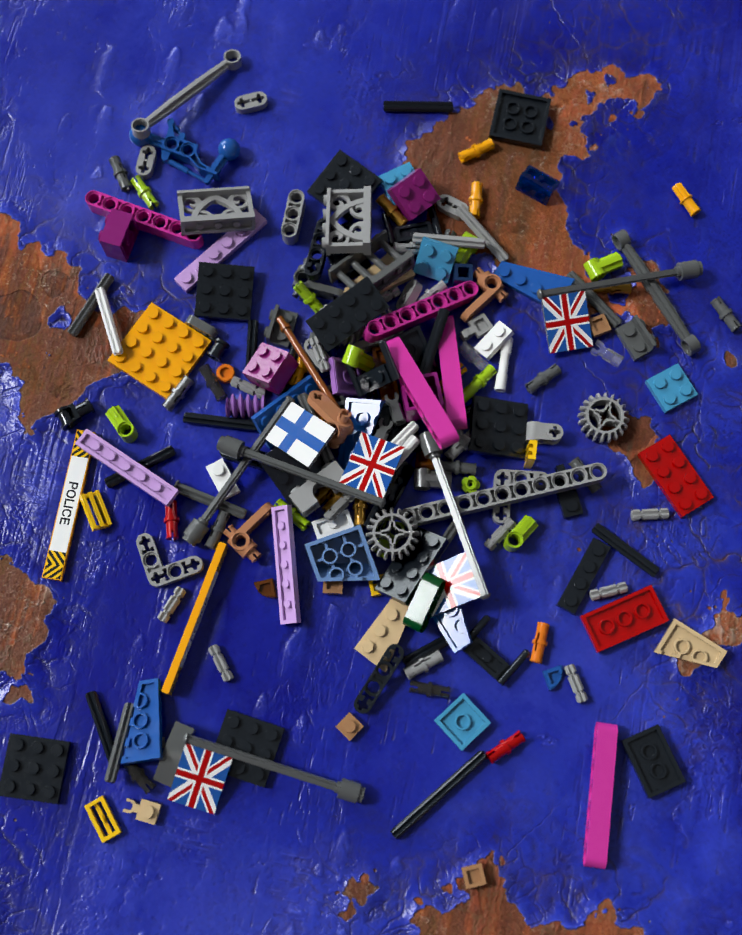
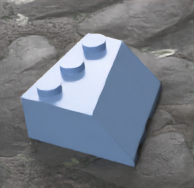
[304,525,380,582]

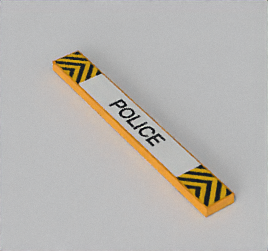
[42,429,97,582]
[161,542,229,696]

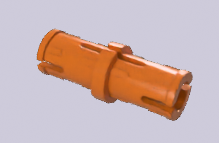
[529,622,550,664]

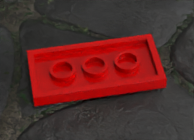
[637,434,714,518]
[580,585,669,653]

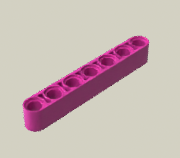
[85,190,204,249]
[362,281,479,343]
[435,315,467,430]
[386,336,460,450]
[583,722,618,869]

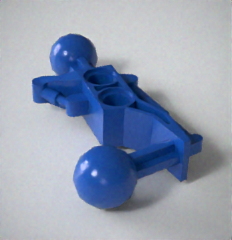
[129,118,240,185]

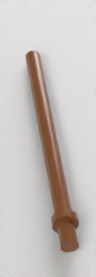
[276,316,341,409]

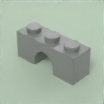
[288,460,344,518]

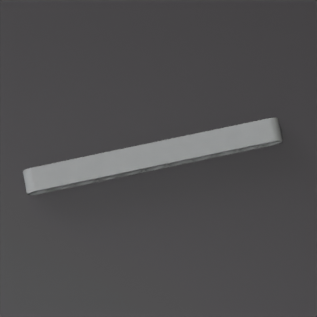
[401,463,607,528]

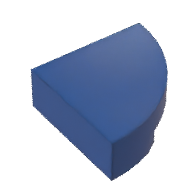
[542,665,563,690]

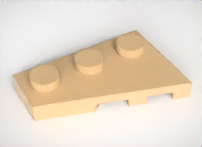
[653,619,727,668]

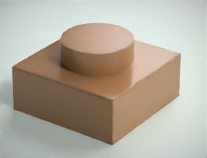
[589,313,612,338]
[323,581,343,595]
[335,712,364,741]
[461,862,487,889]

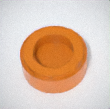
[216,364,235,384]

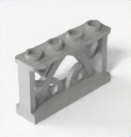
[177,186,255,235]
[322,186,372,255]

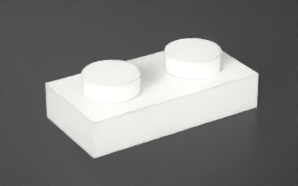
[474,320,514,361]
[206,458,240,501]
[311,509,354,540]

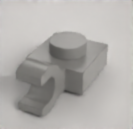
[459,313,493,342]

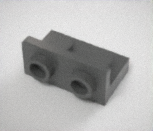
[264,304,299,349]
[614,315,657,362]

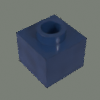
[452,263,473,286]

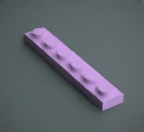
[174,208,267,293]
[75,428,179,507]
[271,505,301,625]

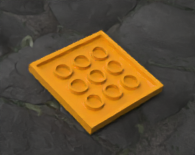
[107,302,212,400]

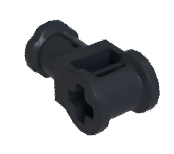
[54,397,95,431]

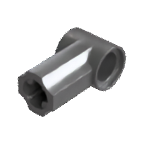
[414,468,452,491]

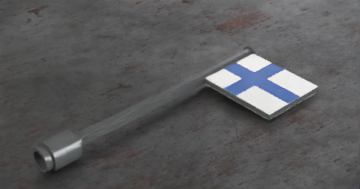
[182,396,337,547]

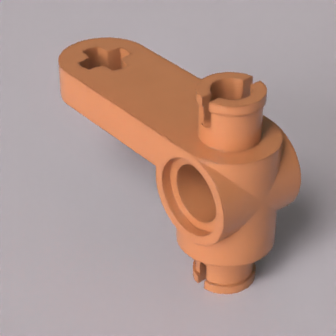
[460,267,509,323]
[307,390,354,449]
[223,502,274,563]

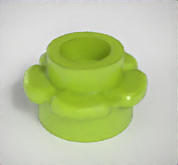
[461,476,480,493]

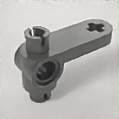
[292,258,344,301]

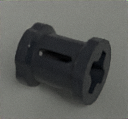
[206,338,230,363]

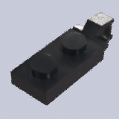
[554,464,583,519]

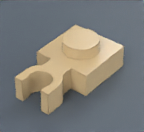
[122,798,162,825]

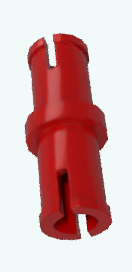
[164,500,179,541]
[485,730,526,764]

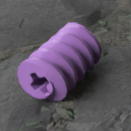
[225,394,266,418]

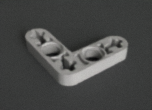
[492,469,547,525]
[136,533,204,588]

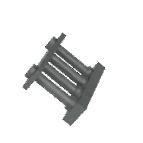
[328,229,415,292]

